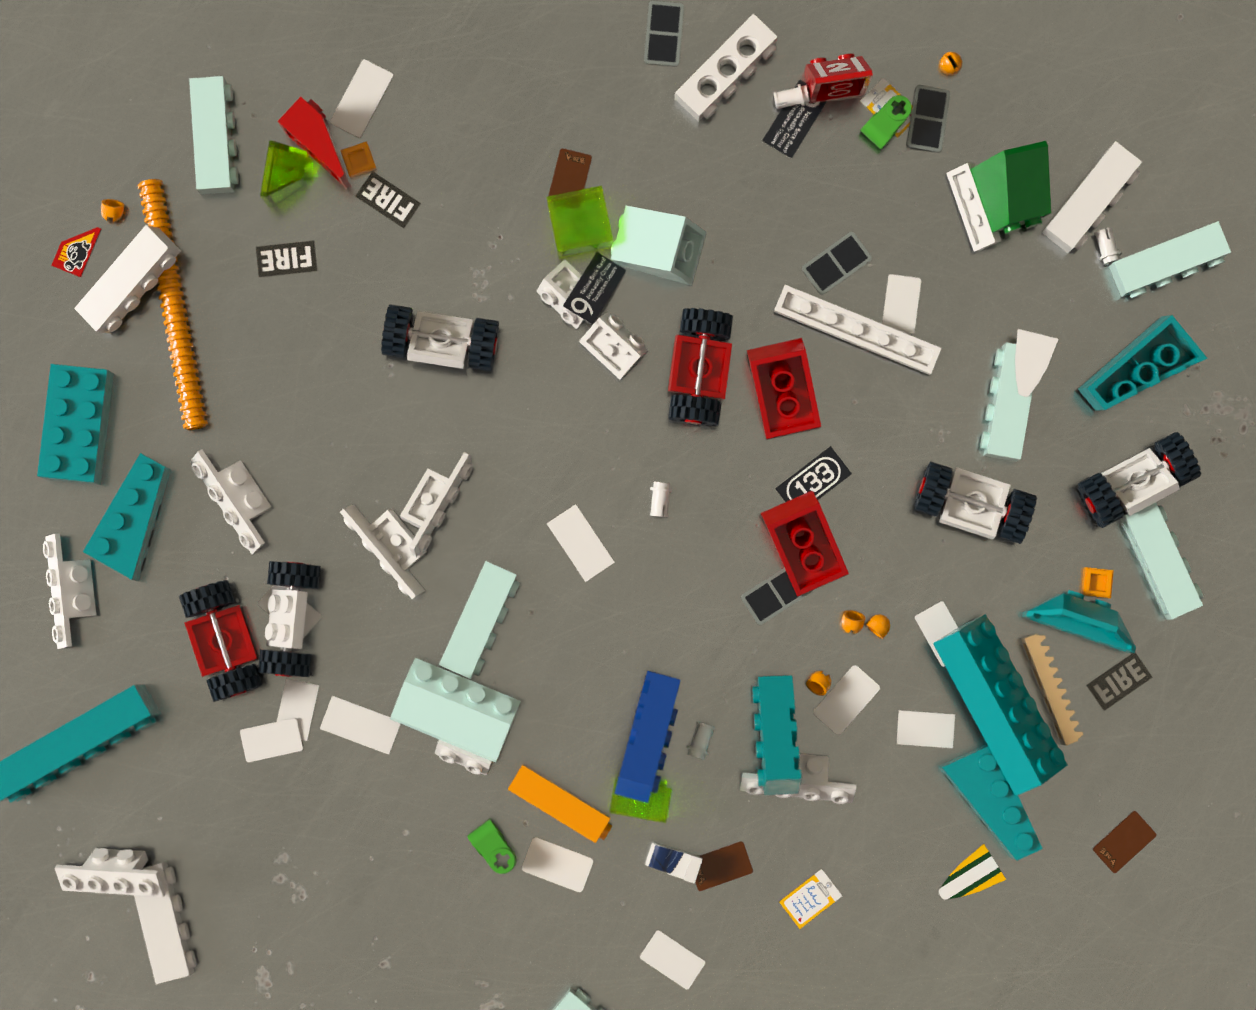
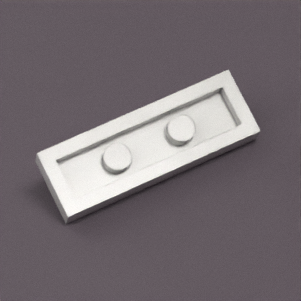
[947,162,1002,252]

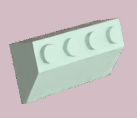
[390,658,521,763]

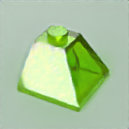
[260,140,313,207]

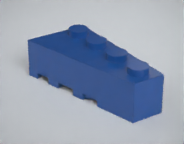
[614,671,681,803]

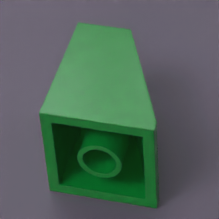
[970,141,1051,234]

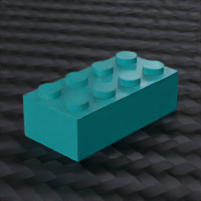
[37,364,114,485]

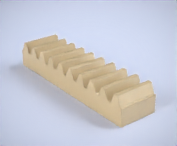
[1020,634,1083,746]

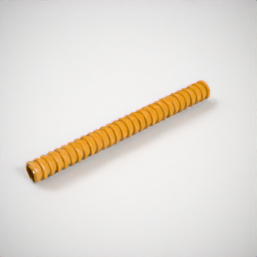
[138,179,208,430]

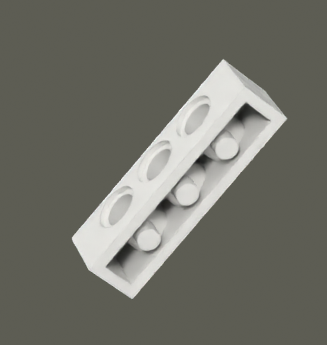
[675,13,778,122]

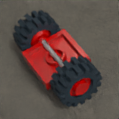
[668,308,733,426]
[179,580,263,702]

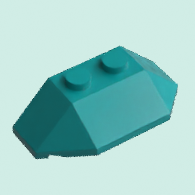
[1022,590,1136,653]

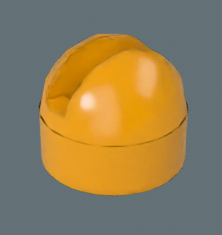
[939,52,963,76]
[101,199,125,222]
[841,610,866,634]
[866,614,890,639]
[806,670,831,696]

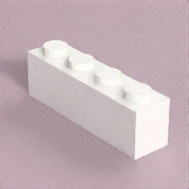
[1042,141,1142,253]
[74,225,181,334]
[134,861,197,984]

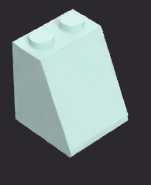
[611,206,707,286]

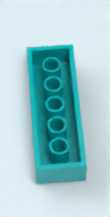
[933,614,1068,796]
[0,684,161,803]

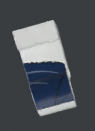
[645,843,703,884]

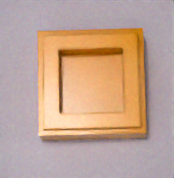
[340,141,377,178]
[1081,567,1114,599]

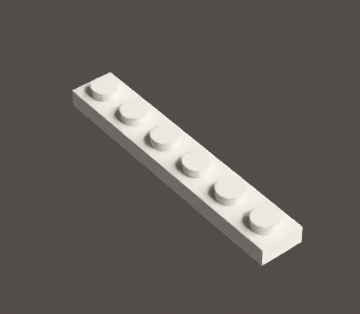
[774,285,941,375]

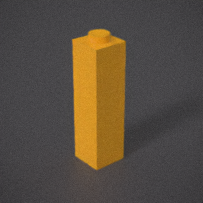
[507,764,612,843]

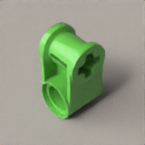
[860,95,912,149]
[467,819,517,874]

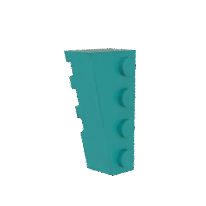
[1078,315,1207,411]
[83,453,171,581]
[752,675,802,795]
[938,744,1043,861]

